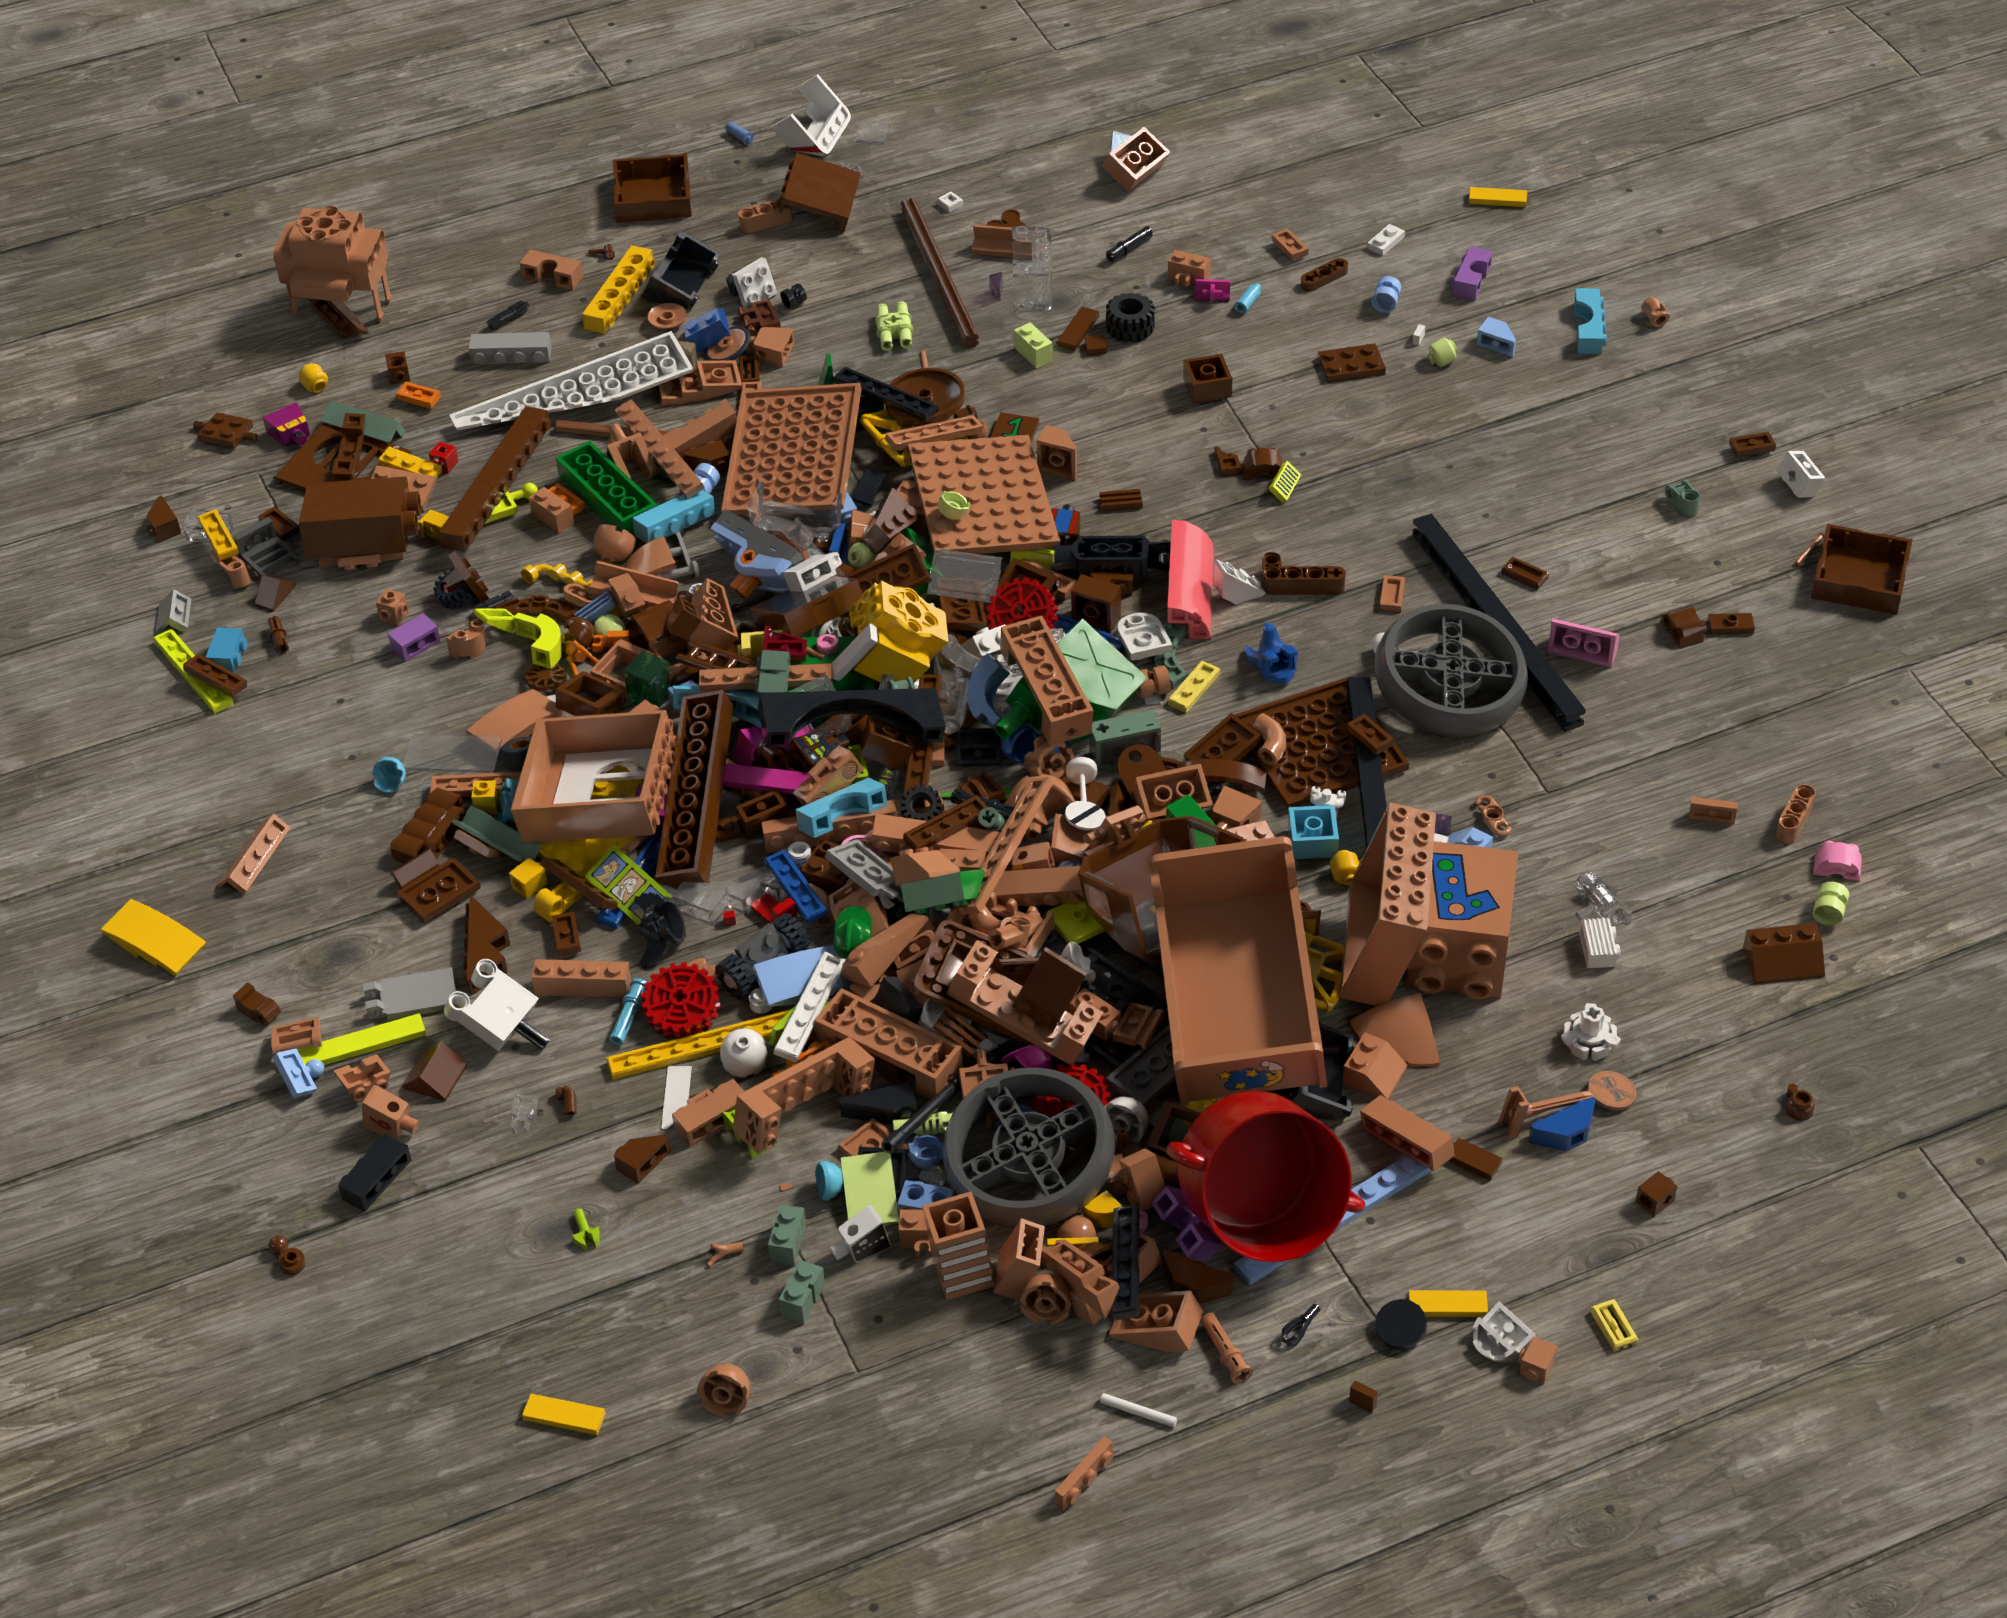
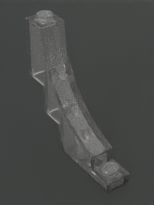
[657,845,806,927]

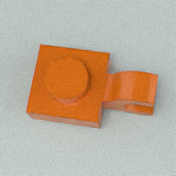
[592,630,631,652]

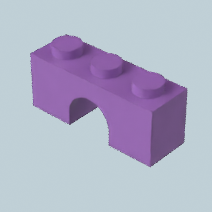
[1451,246,1493,300]
[1151,1186,1222,1262]

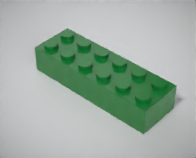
[555,441,657,536]

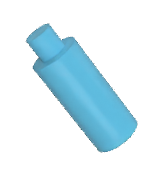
[1234,283,1261,314]

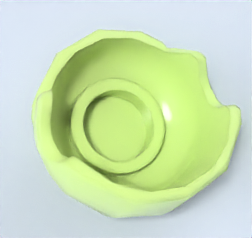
[938,491,970,520]
[593,614,625,636]

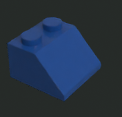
[683,308,731,353]

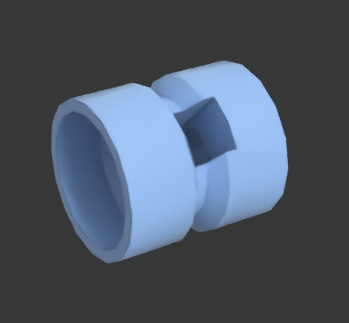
[1371,276,1402,313]
[693,463,720,494]

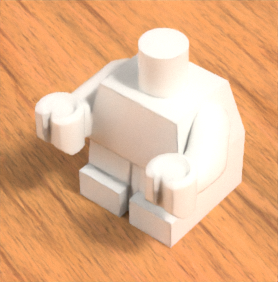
[1310,786,1346,819]

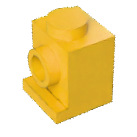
[418,509,449,541]

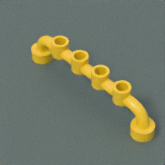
[520,563,622,618]

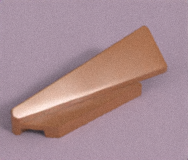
[1041,1239,1119,1319]

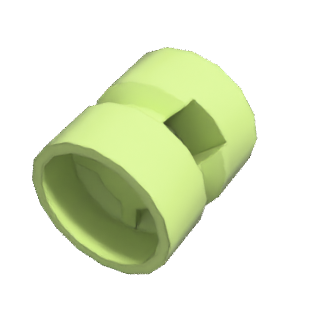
[1812,882,1849,926]

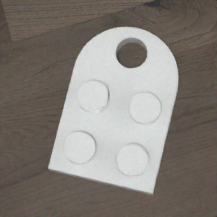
[1118,613,1173,661]

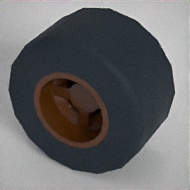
[501,737,532,772]

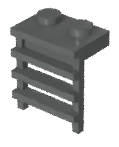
[233,517,299,578]

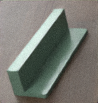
[321,401,406,443]
[452,805,542,862]

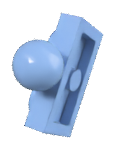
[273,1049,324,1098]

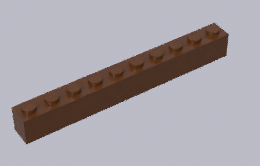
[439,406,551,552]

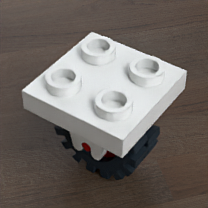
[726,257,777,309]

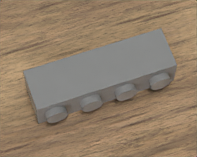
[469,332,552,364]

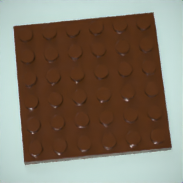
[1234,678,1409,809]

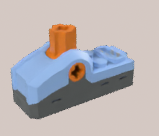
[710,509,805,599]

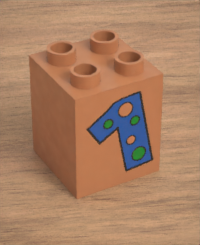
[1406,841,1519,1000]

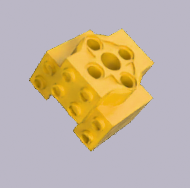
[849,581,948,685]

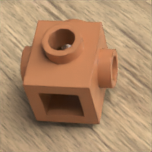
[376,589,409,626]

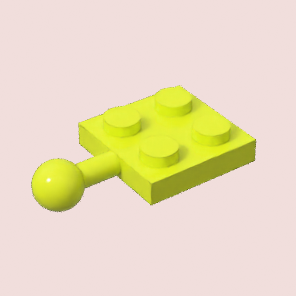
[484,483,538,524]

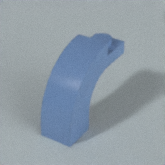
[967,653,1010,730]

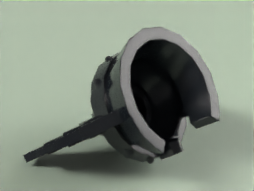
[634,892,686,968]

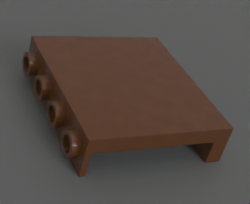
[778,153,861,232]

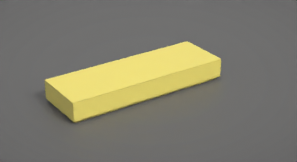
[1168,661,1220,713]

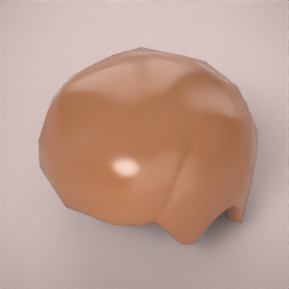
[1057,1215,1097,1238]

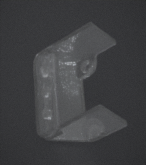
[748,482,842,541]

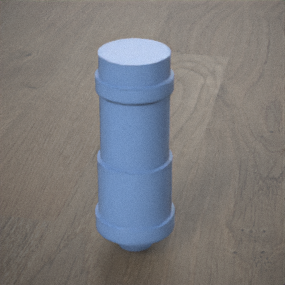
[725,122,754,145]

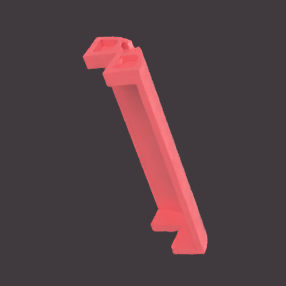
[1168,520,1214,639]

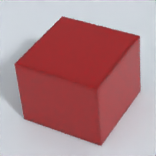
[723,910,736,926]

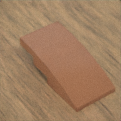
[657,360,742,405]
[466,689,563,754]

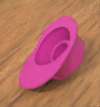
[1001,1045,1054,1069]

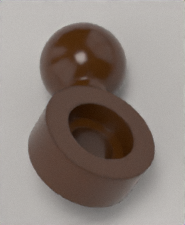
[268,1235,305,1275]

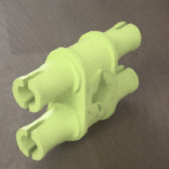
[875,302,914,351]

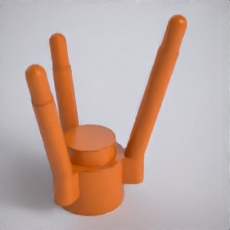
[566,640,599,677]

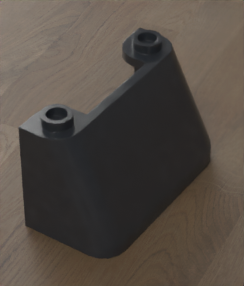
[641,230,721,308]
[1277,1022,1355,1120]

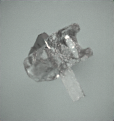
[1575,871,1632,927]

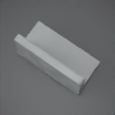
[156,589,191,634]

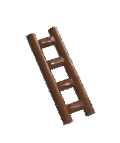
[676,640,757,670]

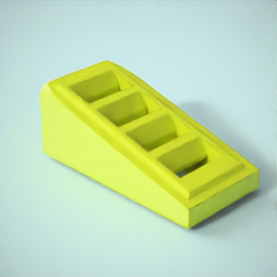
[473,609,515,633]

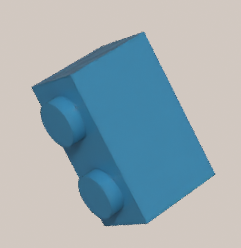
[205,627,247,673]

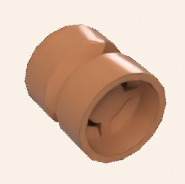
[1137,665,1171,699]

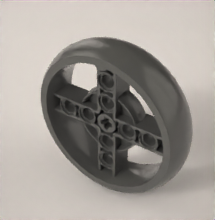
[1375,604,1528,738]
[943,1067,1115,1229]

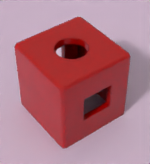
[429,442,459,474]

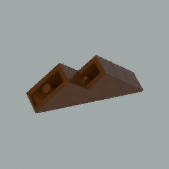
[463,895,510,996]

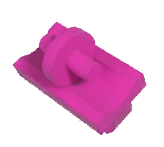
[1195,279,1231,301]

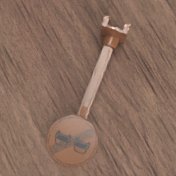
[1498,1071,1636,1139]

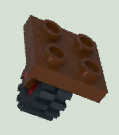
[433,551,490,609]

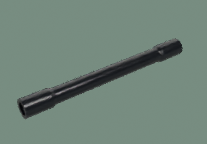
[881,1074,961,1154]

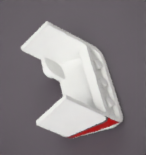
[771,74,851,157]

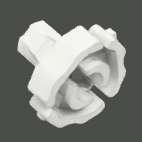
[1561,1003,1621,1061]

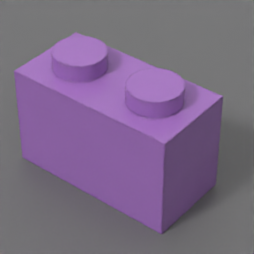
[388,613,441,662]

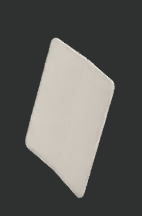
[1144,693,1162,705]

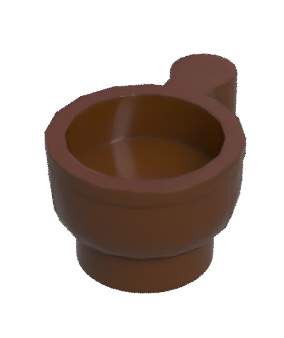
[1786,1083,1815,1121]

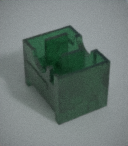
[624,650,673,708]

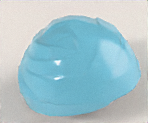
[815,1161,844,1201]

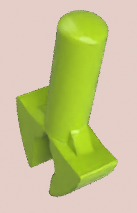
[572,1208,600,1251]

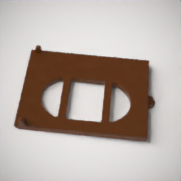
[273,423,411,490]

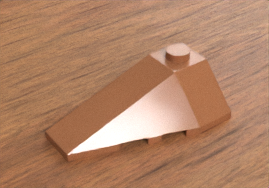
[840,913,929,987]

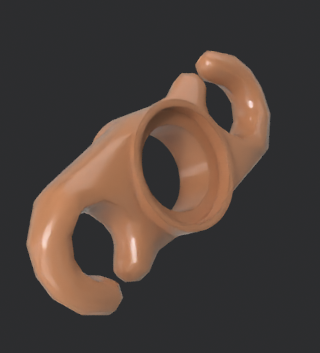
[1474,795,1512,837]

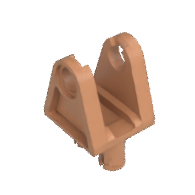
[606,424,657,479]

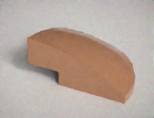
[1349,993,1440,1067]

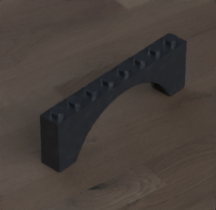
[758,688,945,748]

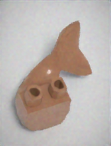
[1004,774,1076,841]

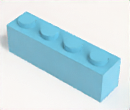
[632,490,715,544]

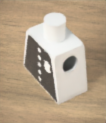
[830,1204,892,1263]

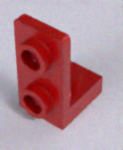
[751,893,797,924]

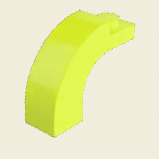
[514,613,562,669]

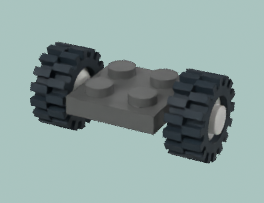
[715,913,811,999]

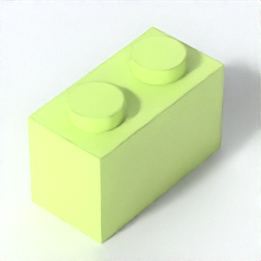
[1014,322,1053,369]

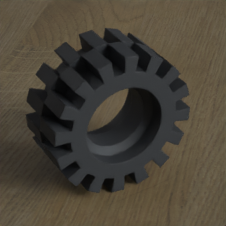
[900,784,942,821]

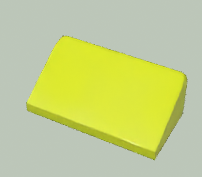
[1010,549,1054,569]

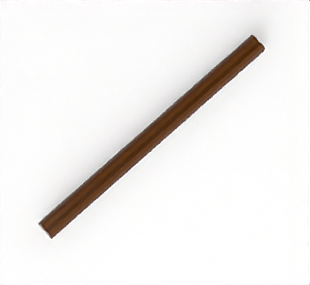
[901,197,979,348]

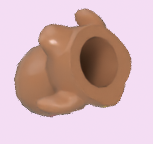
[1641,297,1670,328]

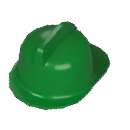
[833,906,872,959]

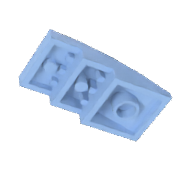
[752,945,853,1007]

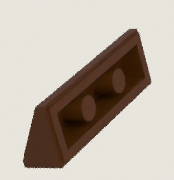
[992,957,1068,975]

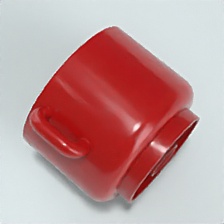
[1167,1091,1366,1262]

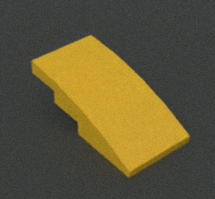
[100,899,206,977]

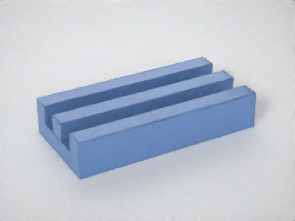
[574,590,616,624]

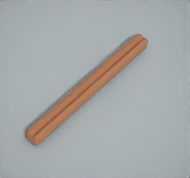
[555,420,670,437]

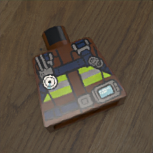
[792,729,850,772]

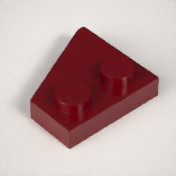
[762,626,808,661]

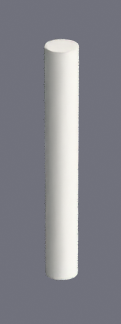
[1100,1393,1177,1428]

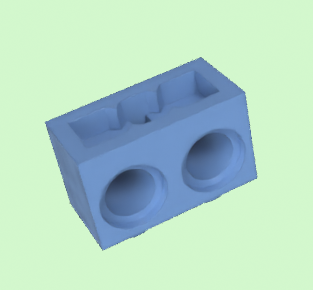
[898,1180,954,1217]

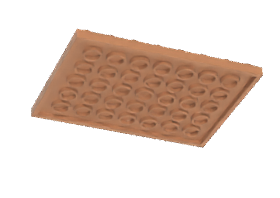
[721,383,861,515]
[908,435,1060,557]

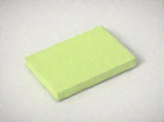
[841,1152,899,1226]

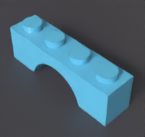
[1574,288,1607,354]
[796,777,887,838]

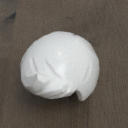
[1060,942,1096,984]

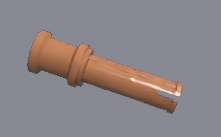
[1200,1313,1253,1384]

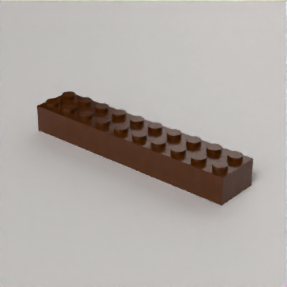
[655,690,734,893]

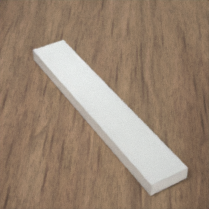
[773,952,846,1063]

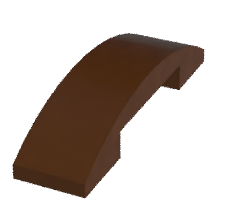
[332,413,366,477]
[1177,759,1267,792]

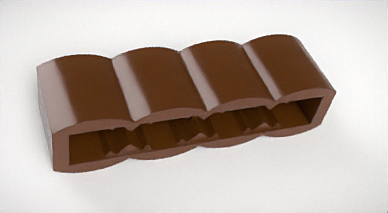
[390,787,463,863]

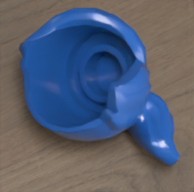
[1000,724,1041,762]

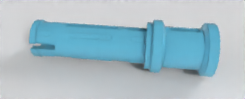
[609,978,646,1045]

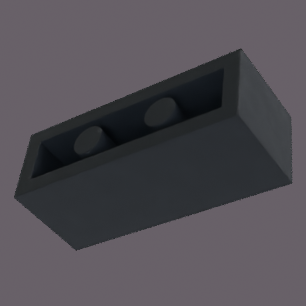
[338,1134,412,1212]

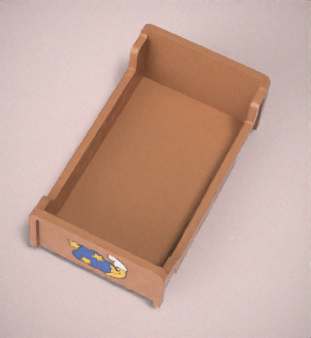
[1149,836,1327,1106]

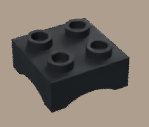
[871,977,923,1023]

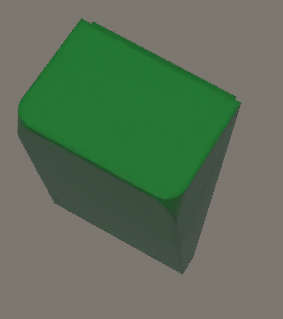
[818,353,834,385]

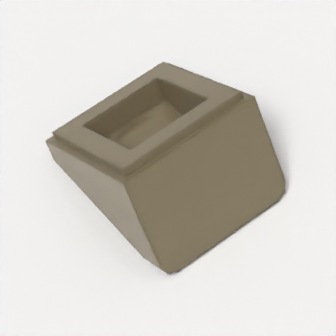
[678,341,697,366]

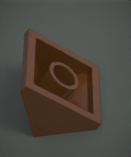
[402,1041,468,1101]

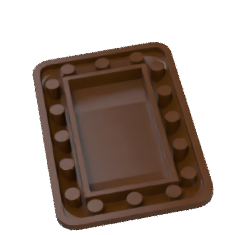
[913,920,1035,1045]

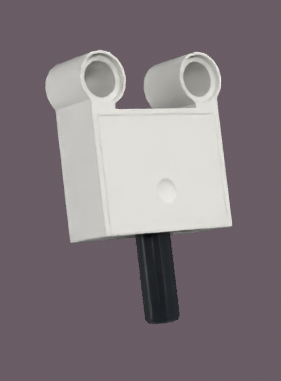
[444,959,550,1051]

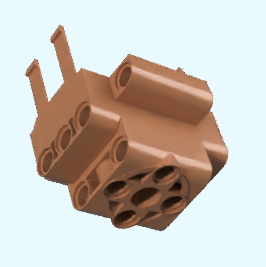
[273,206,392,323]

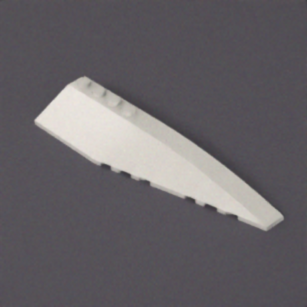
[450,331,694,430]

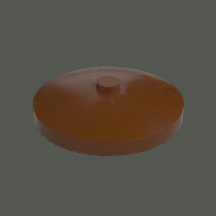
[885,368,965,425]

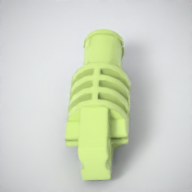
[893,1112,953,1136]

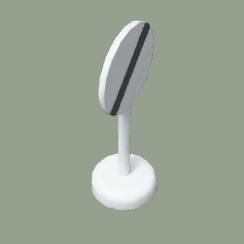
[1065,757,1106,831]

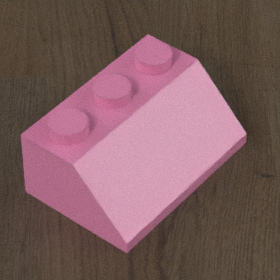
[1548,619,1620,667]

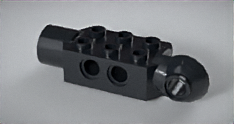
[1054,535,1171,582]

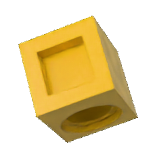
[472,780,499,815]

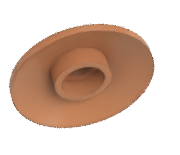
[648,303,687,329]

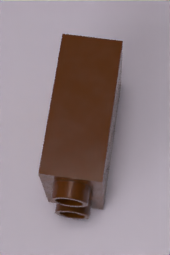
[299,476,421,560]

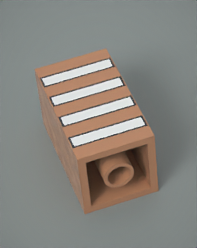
[922,1191,994,1301]

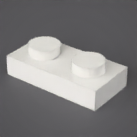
[1367,224,1405,256]

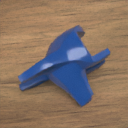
[1244,623,1298,685]

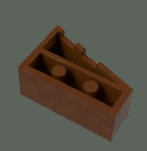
[862,488,921,554]

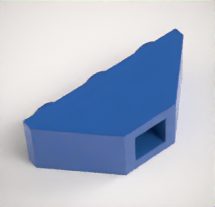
[1529,1097,1595,1151]

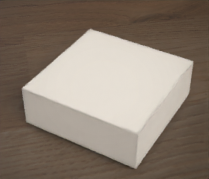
[937,192,963,213]

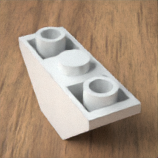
[1213,560,1265,604]

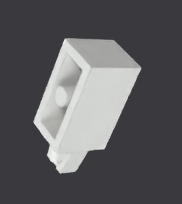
[783,552,842,592]

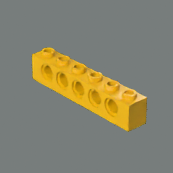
[582,245,655,334]

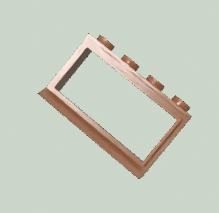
[946,892,1056,957]

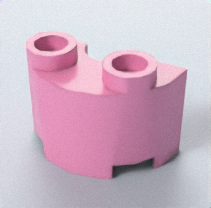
[1813,841,1862,881]

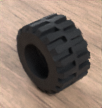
[1106,293,1155,342]

